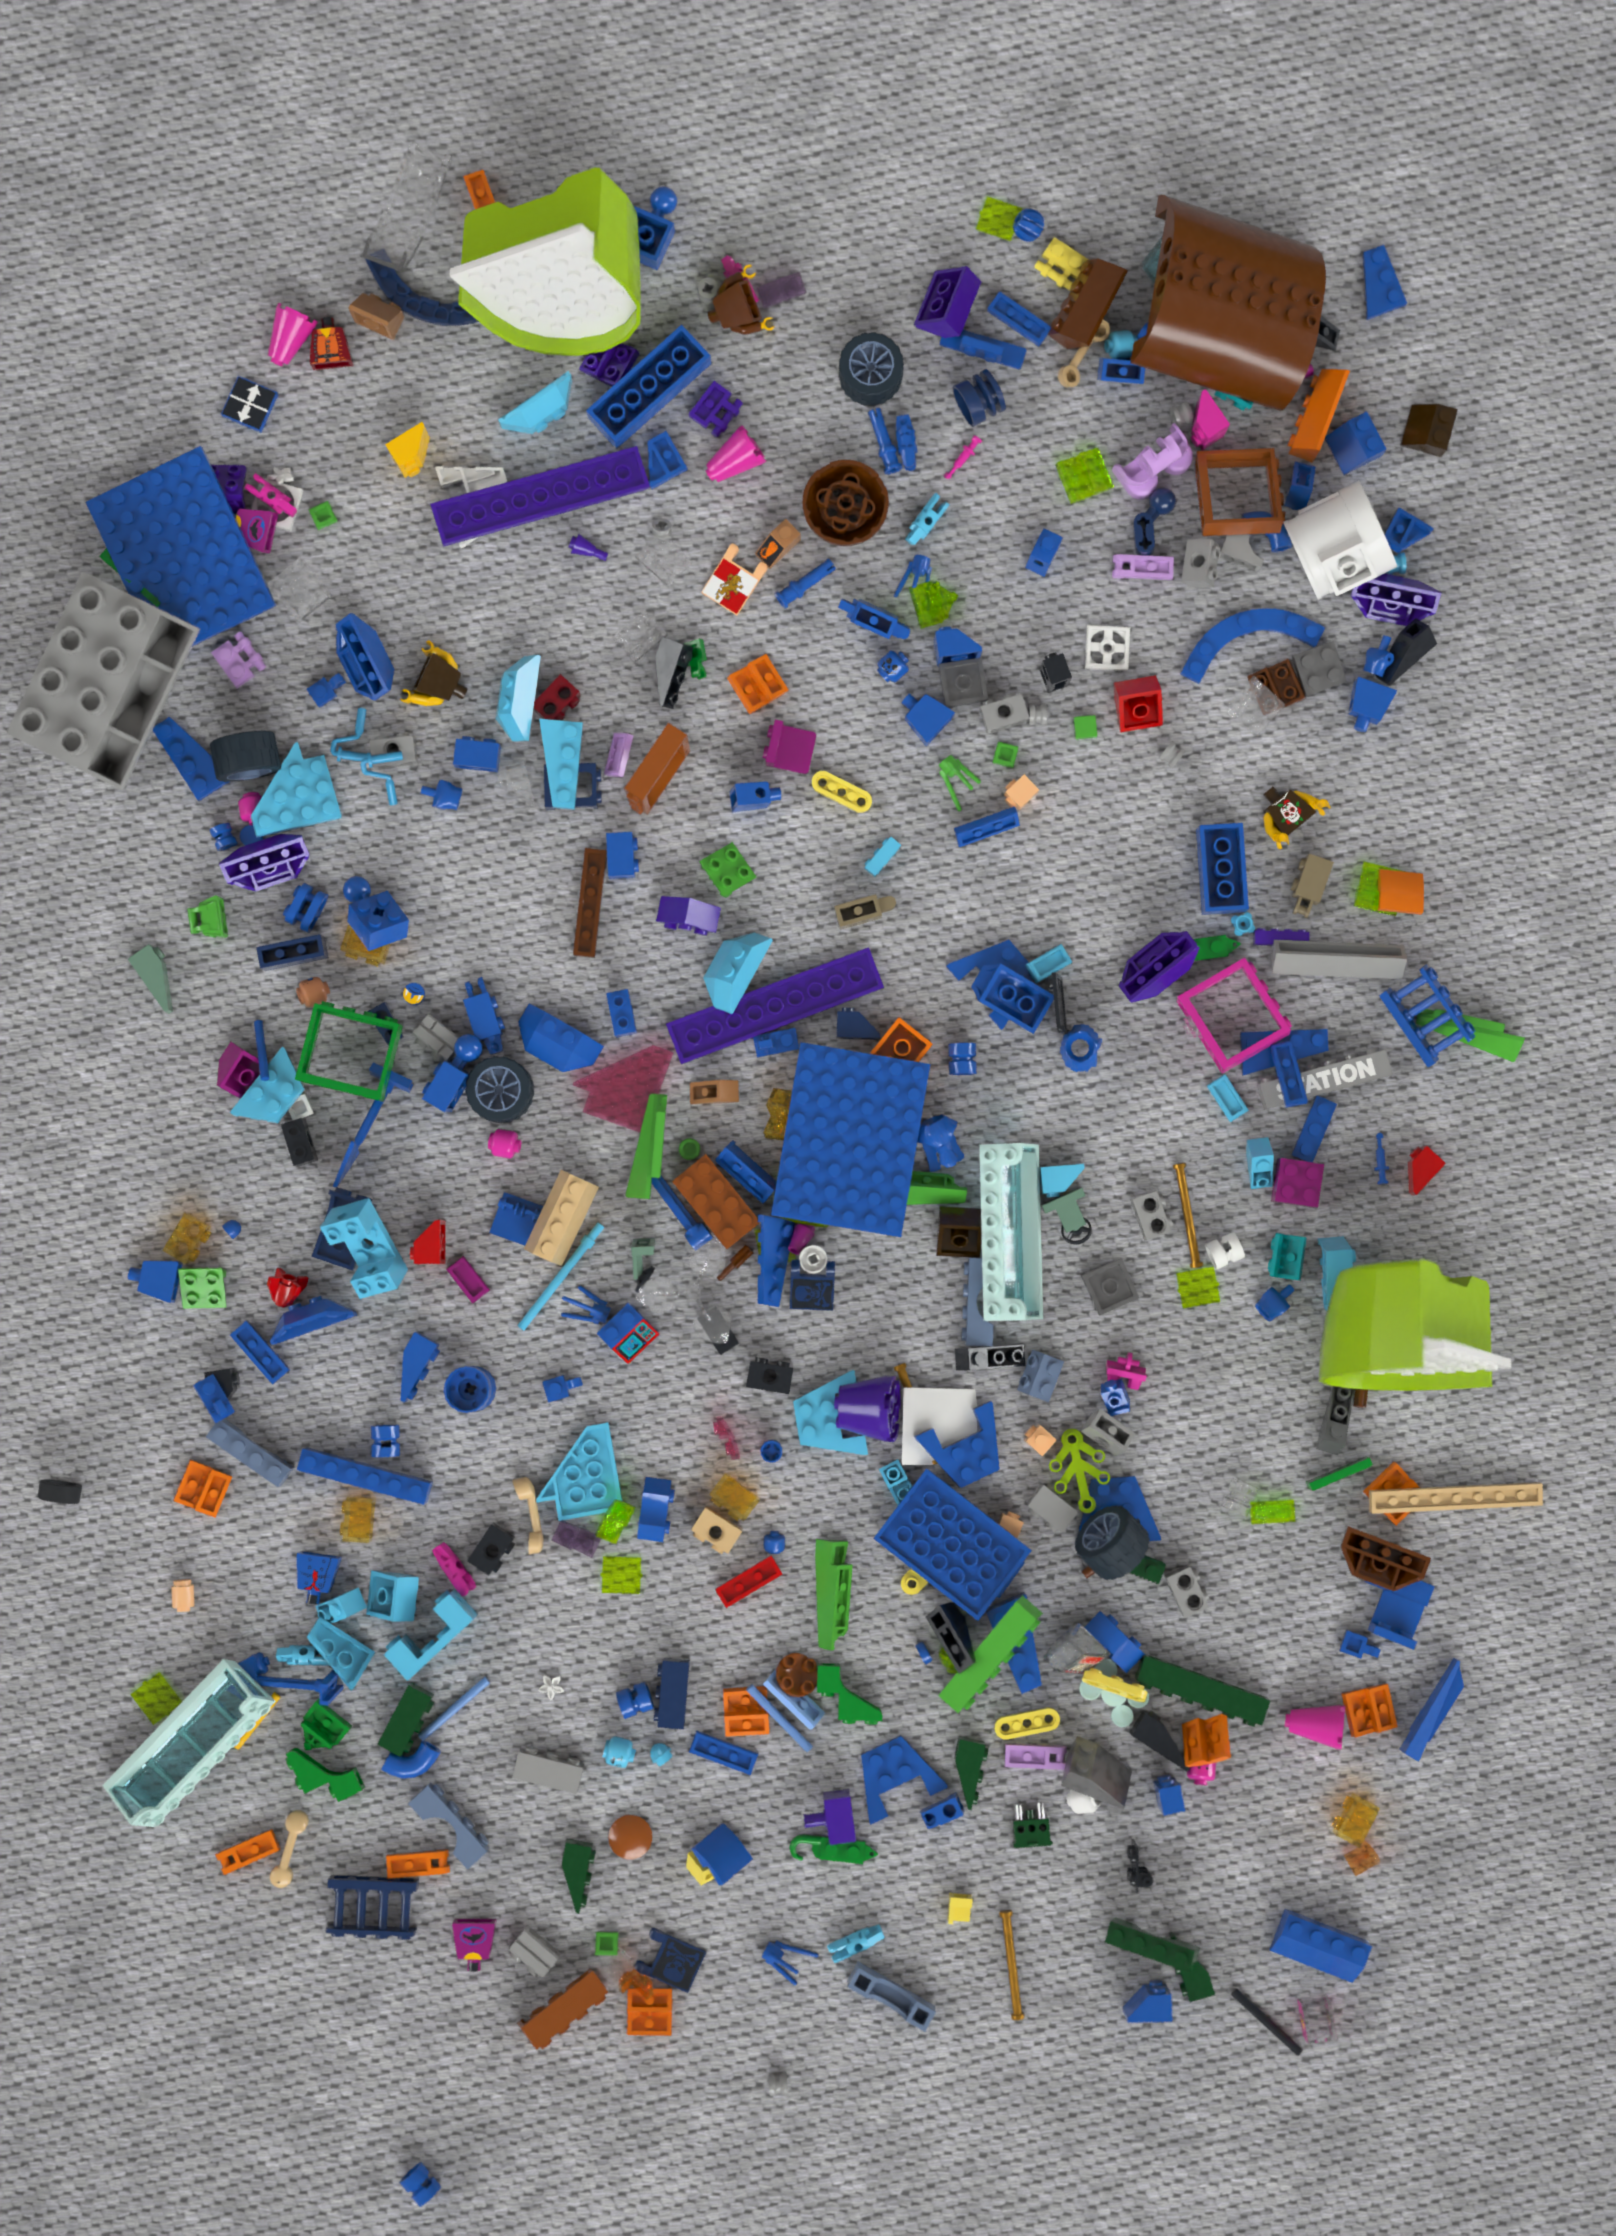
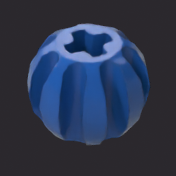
[1013,208,1044,242]

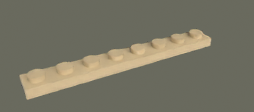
[1369,1482,1543,1514]

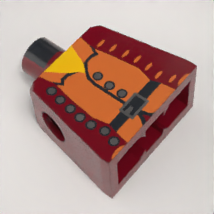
[310,317,354,370]

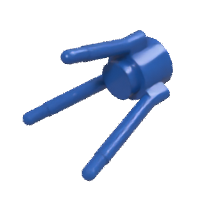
[894,555,932,611]
[561,1285,611,1324]
[761,1940,819,1985]

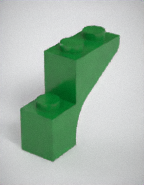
[817,1663,883,1725]
[285,1748,365,1802]

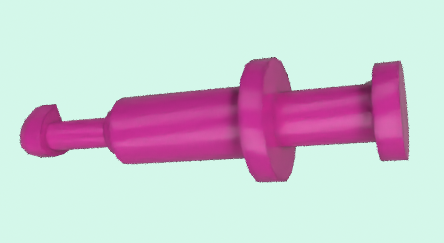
[944,435,982,479]

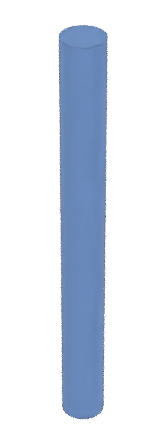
[418,1677,490,1741]
[746,1684,813,1752]

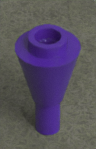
[568,533,609,561]

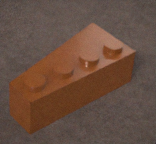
[517,1969,608,2050]

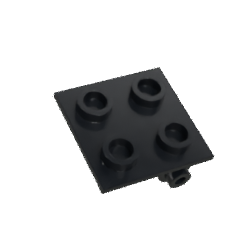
[1127,1839,1154,1893]

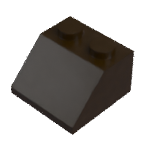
[1400,404,1458,457]
[936,1206,982,1258]

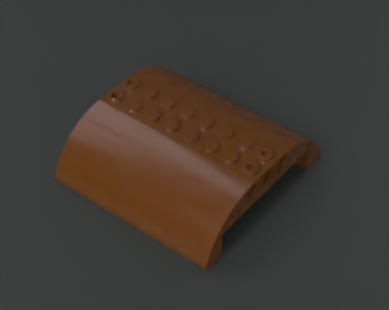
[1130,194,1326,411]

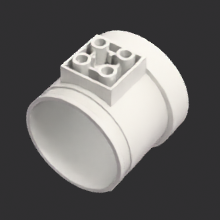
[1283,481,1397,600]

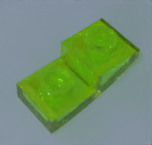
[595,1499,636,1544]

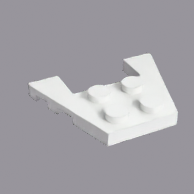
[435,466,507,548]

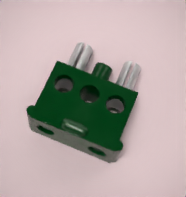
[1012,1802,1053,1848]

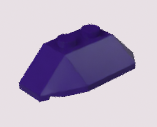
[1351,573,1442,626]
[219,834,310,892]
[1119,931,1200,1003]

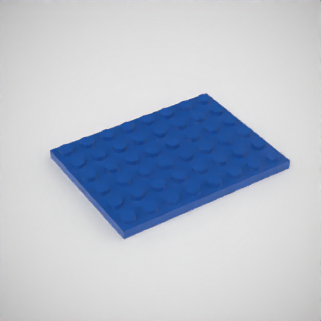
[85,446,277,647]
[771,1042,930,1237]

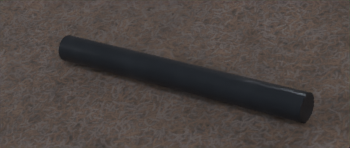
[1231,1988,1303,2056]

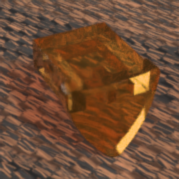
[1344,1840,1380,1876]

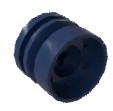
[952,369,1006,427]

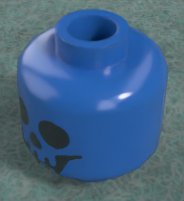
[877,650,909,682]

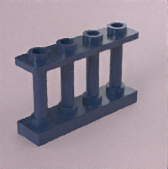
[325,1875,419,1940]

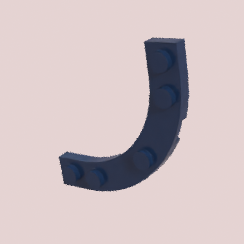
[365,249,479,326]

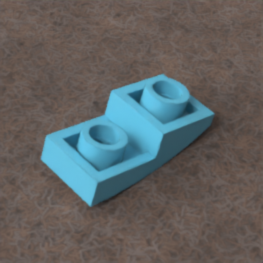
[879,1459,912,1505]

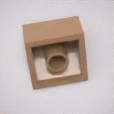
[348,293,405,340]

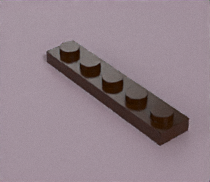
[573,848,607,958]

